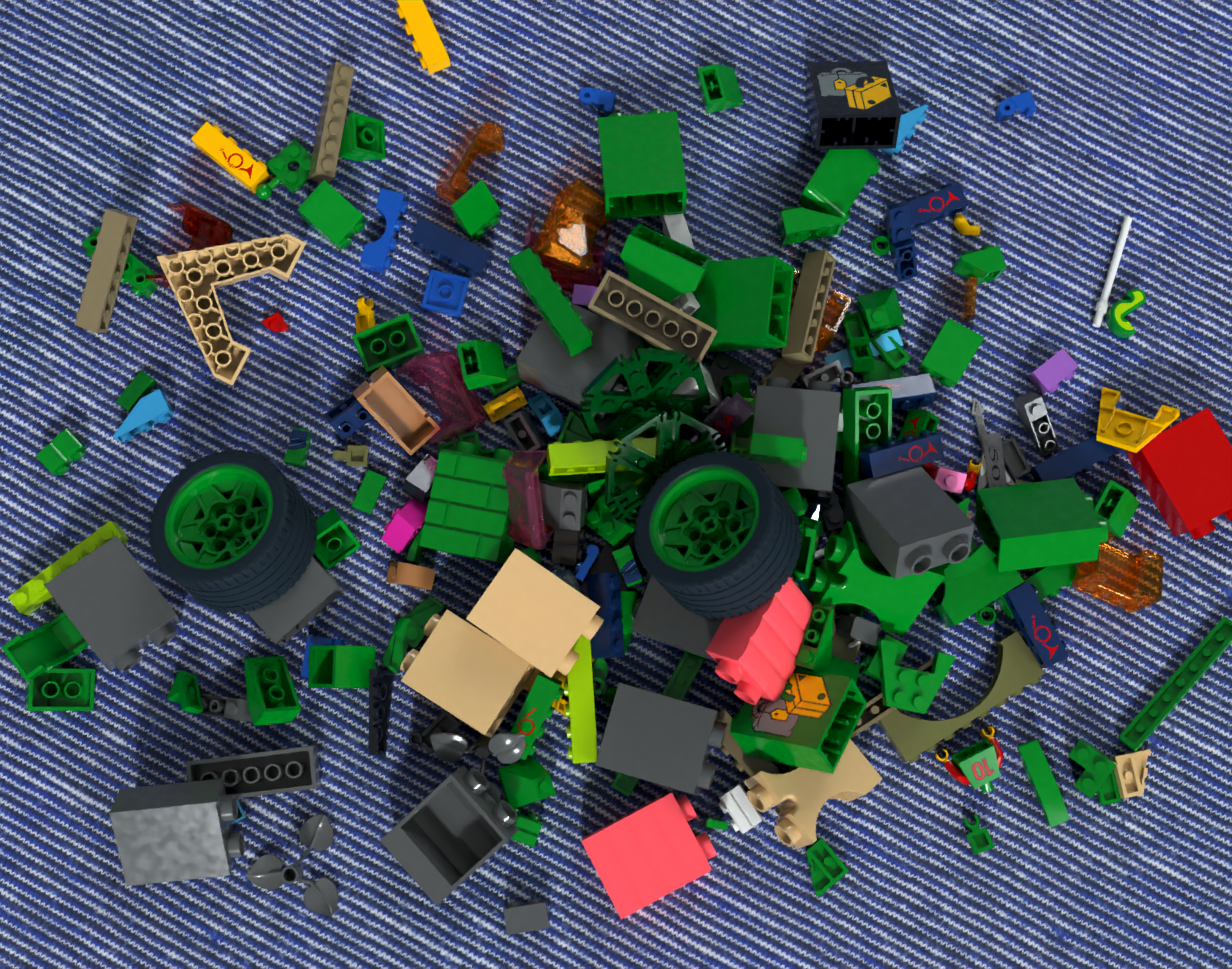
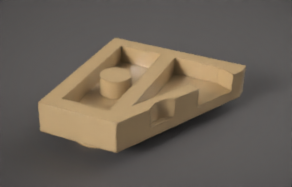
[1111,749,1151,799]

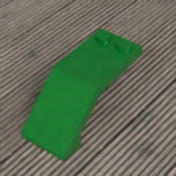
[1,612,89,681]

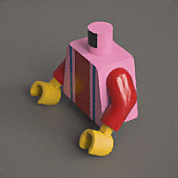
[922,460,982,494]

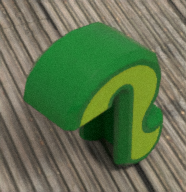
[1105,288,1146,339]

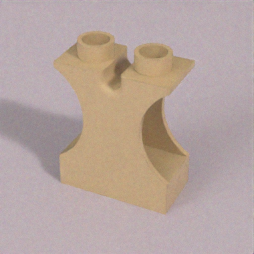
[743,739,882,849]

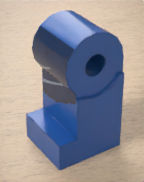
[579,87,616,117]
[995,91,1037,122]

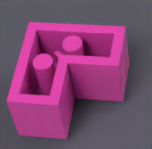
[381,499,428,554]

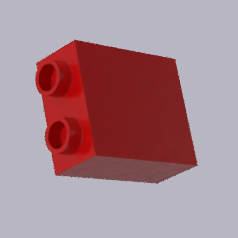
[1125,408,1232,540]

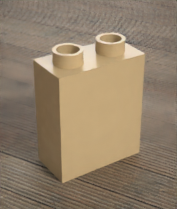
[466,548,604,678]
[400,610,536,737]

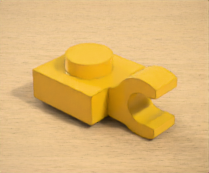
[355,297,375,334]

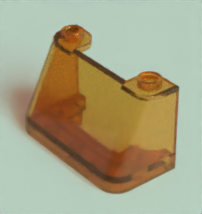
[436,122,506,204]
[532,179,611,271]

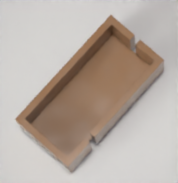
[352,365,441,456]

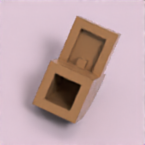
[386,562,436,590]

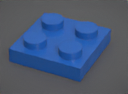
[421,269,470,318]

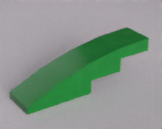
[1017,738,1070,828]

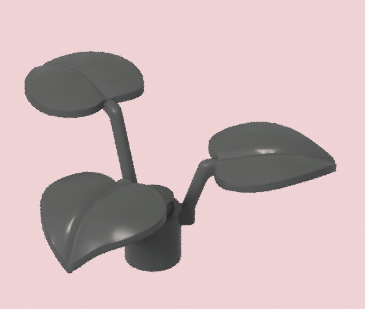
[430,733,526,803]
[245,814,338,916]

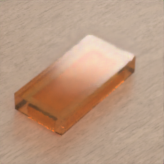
[962,277,977,321]

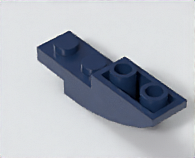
[886,201,917,282]

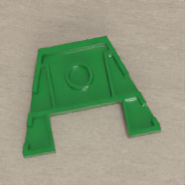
[878,639,956,714]

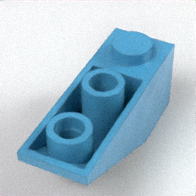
[879,104,928,158]
[113,389,175,442]

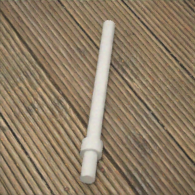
[1092,216,1132,327]

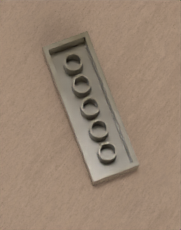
[588,270,718,365]

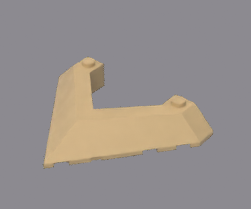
[156,234,306,386]

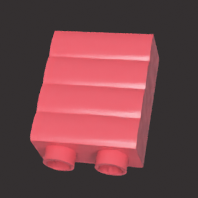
[706,577,813,705]
[581,791,717,919]

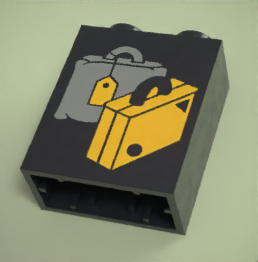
[805,61,901,150]

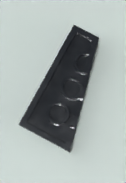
[368,669,394,755]

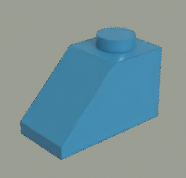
[527,391,565,437]

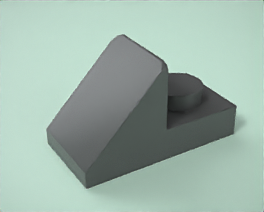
[835,614,881,646]

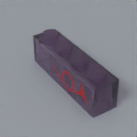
[691,392,755,443]

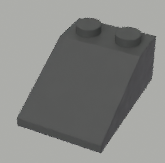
[524,478,587,531]

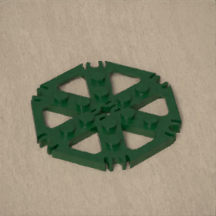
[580,348,711,443]
[605,409,727,528]

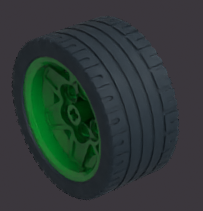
[149,450,317,613]
[634,451,802,619]

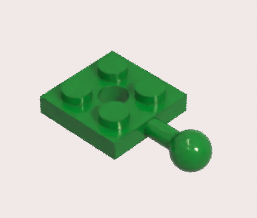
[256,139,312,200]

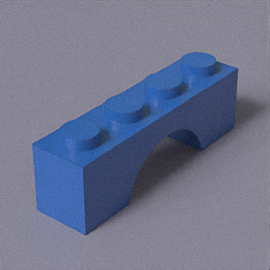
[360,188,408,274]

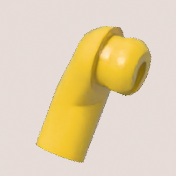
[953,214,980,235]

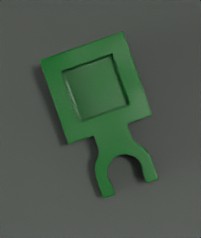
[963,814,995,855]

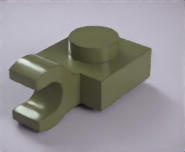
[332,445,369,467]

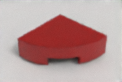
[261,311,290,332]

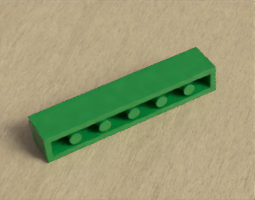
[508,248,593,357]

